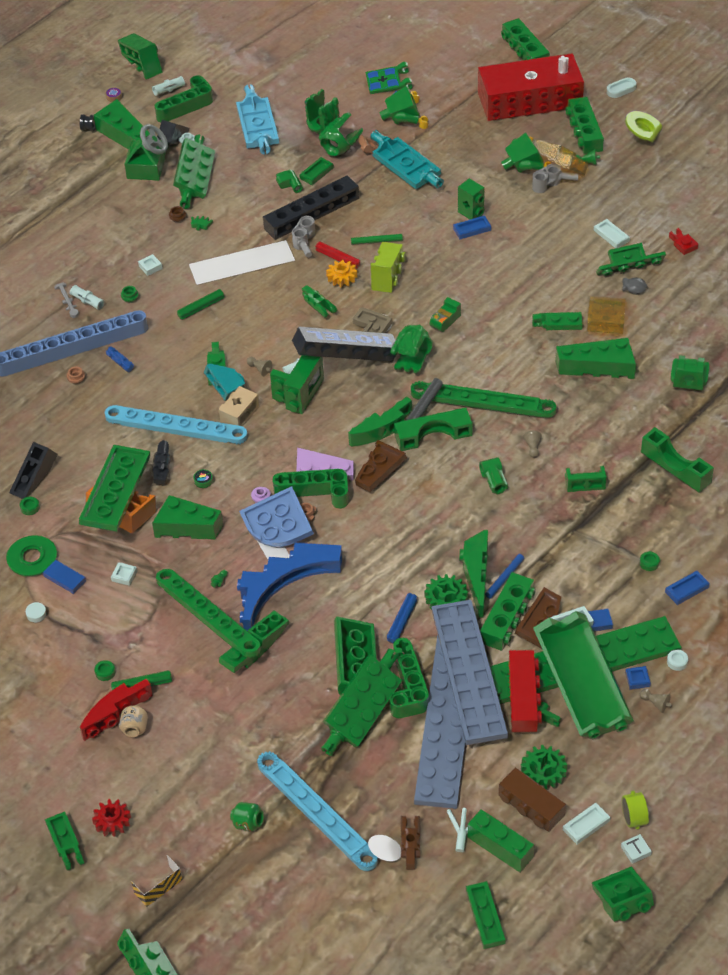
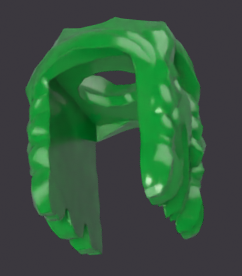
[305,89,340,134]
[318,112,363,156]
[390,325,433,373]

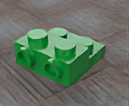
[592,866,654,922]

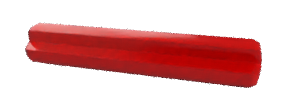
[315,241,360,269]

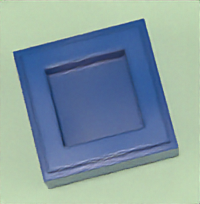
[625,666,650,690]

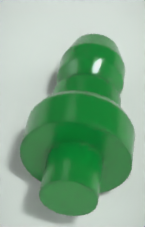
[211,570,228,587]

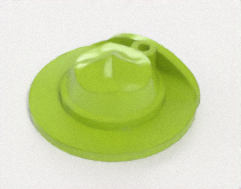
[625,111,662,143]

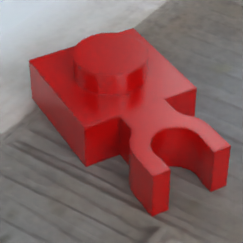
[669,228,699,255]

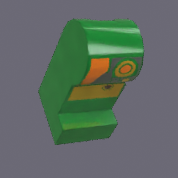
[429,297,461,332]

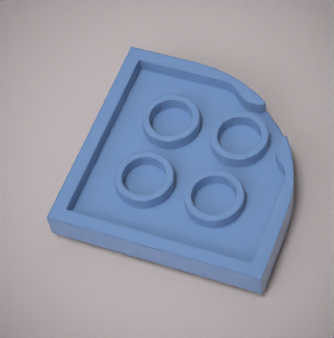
[239,486,314,547]

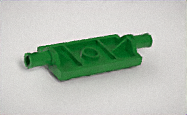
[173,134,215,209]
[321,648,402,756]

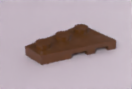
[355,440,407,492]
[514,587,562,649]

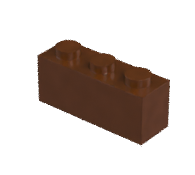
[498,767,566,832]

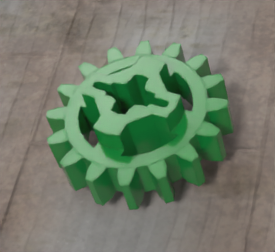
[424,574,468,610]
[521,745,568,790]

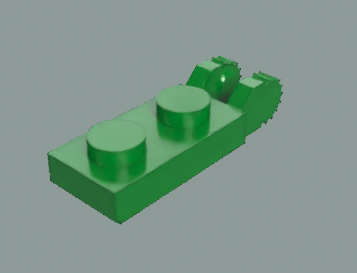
[45,811,84,870]

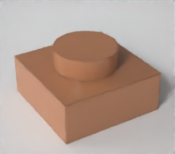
[358,135,377,154]

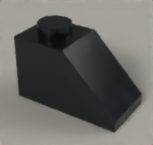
[157,120,190,146]

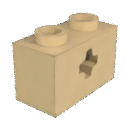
[219,386,259,426]

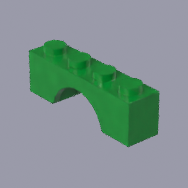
[394,407,473,451]
[641,427,714,493]

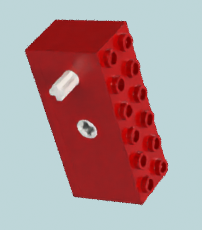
[478,53,584,121]

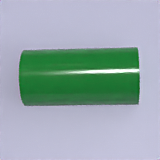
[334,616,377,695]

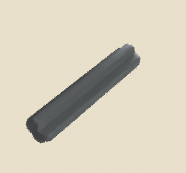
[406,378,443,420]

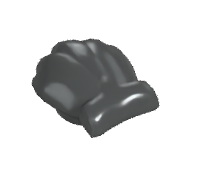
[622,277,648,294]

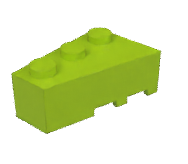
[371,242,406,293]

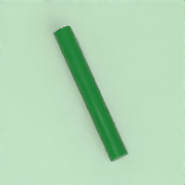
[351,234,403,245]

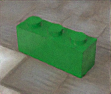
[467,809,534,873]

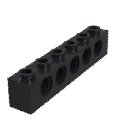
[263,175,359,240]

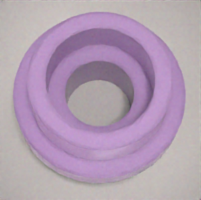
[251,487,271,503]

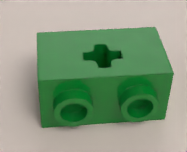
[458,178,485,220]

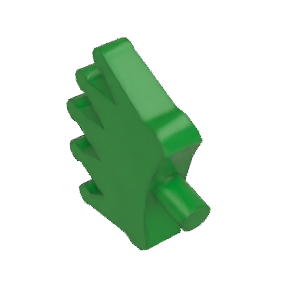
[191,216,213,231]

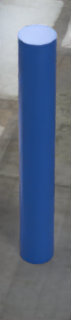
[485,554,524,599]

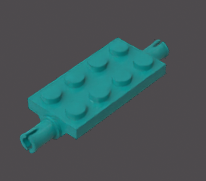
[370,130,444,189]

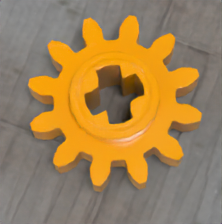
[326,260,357,287]

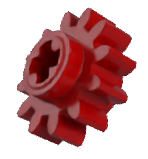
[92,799,131,837]

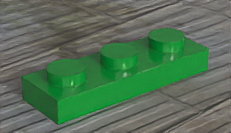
[466,881,506,949]

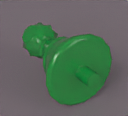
[573,149,600,166]

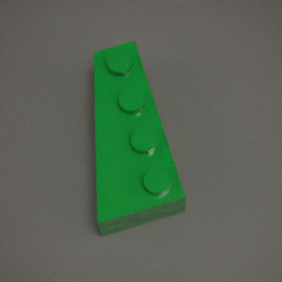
[94,99,150,149]
[555,338,636,379]

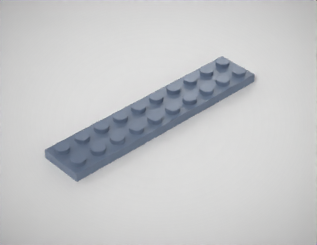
[414,635,465,809]

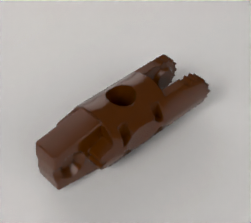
[401,816,420,870]

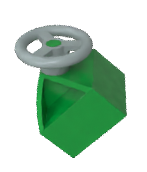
[124,124,168,181]

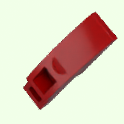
[80,679,153,741]

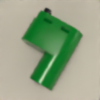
[276,170,303,193]

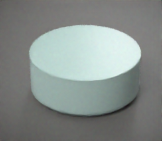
[25,602,46,623]
[667,650,688,671]

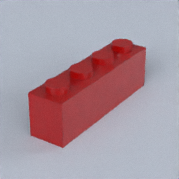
[509,650,542,732]

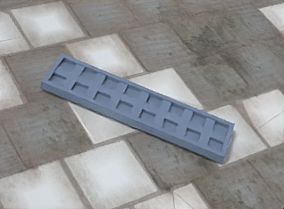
[432,600,508,745]

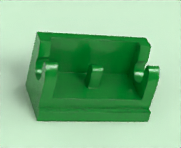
[565,466,607,492]

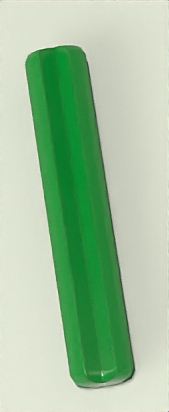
[177,289,224,320]
[111,670,172,690]

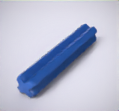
[387,593,417,644]

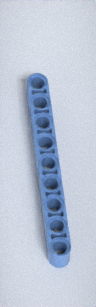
[0,310,148,377]

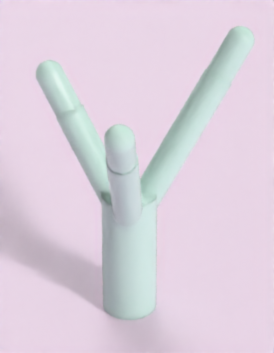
[447,807,468,852]

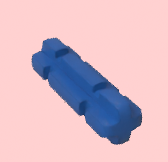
[106,347,134,372]

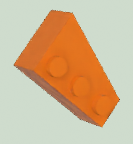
[86,486,156,533]

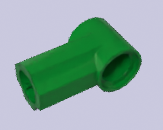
[479,457,508,495]

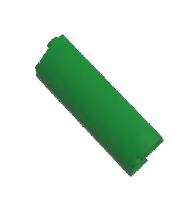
[533,611,634,739]

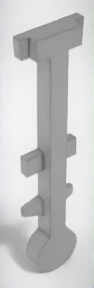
[54,282,79,318]

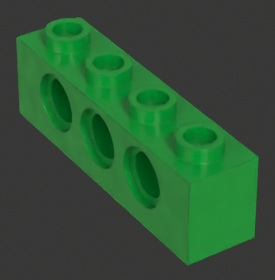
[501,18,550,60]
[566,97,604,154]
[480,572,536,651]

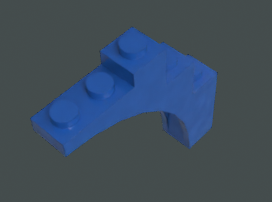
[237,543,342,631]

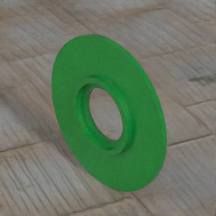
[6,535,57,576]

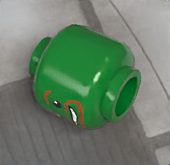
[230,802,264,832]

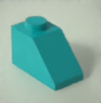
[204,363,245,401]

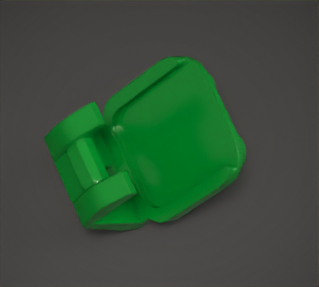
[670,355,710,390]

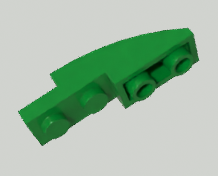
[348,397,412,447]
[219,610,289,673]

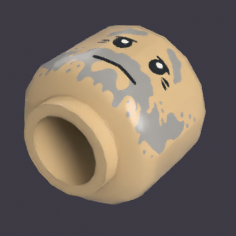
[119,705,148,737]

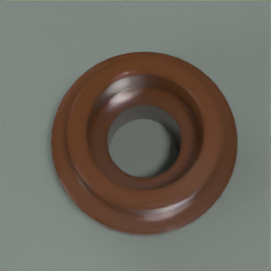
[169,206,186,222]

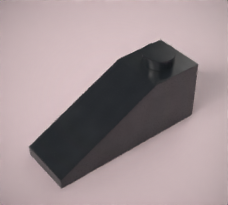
[9,442,58,499]

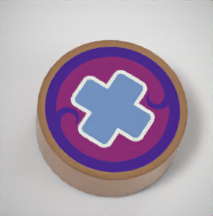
[105,87,122,102]

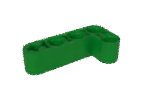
[154,75,213,123]
[272,469,349,509]
[390,638,429,719]

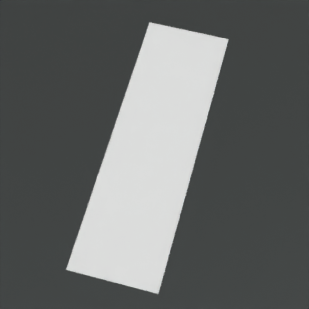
[189,240,295,285]

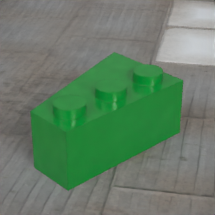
[118,33,163,80]
[152,495,223,540]

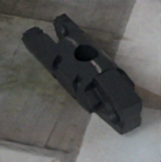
[152,440,171,485]

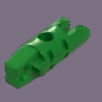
[302,285,338,318]

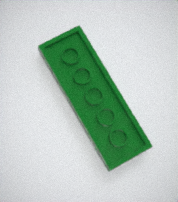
[79,445,150,532]

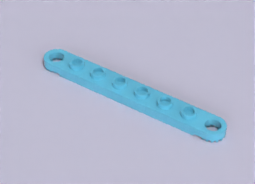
[105,405,247,444]
[257,751,378,871]

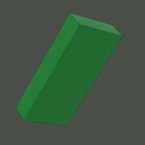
[299,157,334,185]

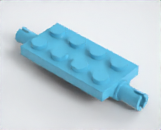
[236,84,279,154]

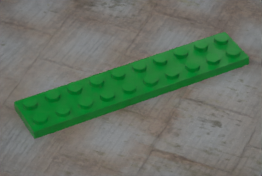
[490,616,682,704]

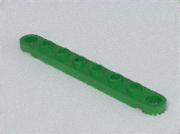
[411,381,557,418]
[156,569,261,658]

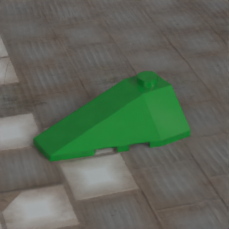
[459,530,488,618]

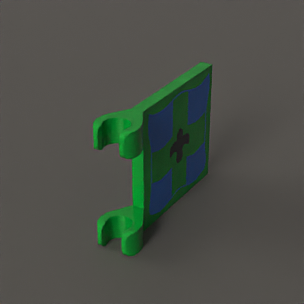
[365,62,413,94]

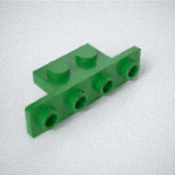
[596,243,666,276]
[117,928,178,975]

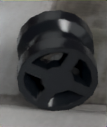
[79,114,96,131]

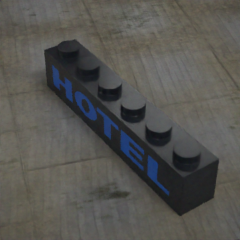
[292,327,397,362]

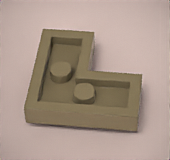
[353,307,393,333]

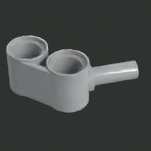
[532,164,579,193]
[292,216,315,257]

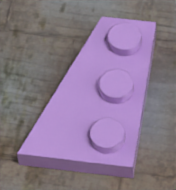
[296,448,354,480]

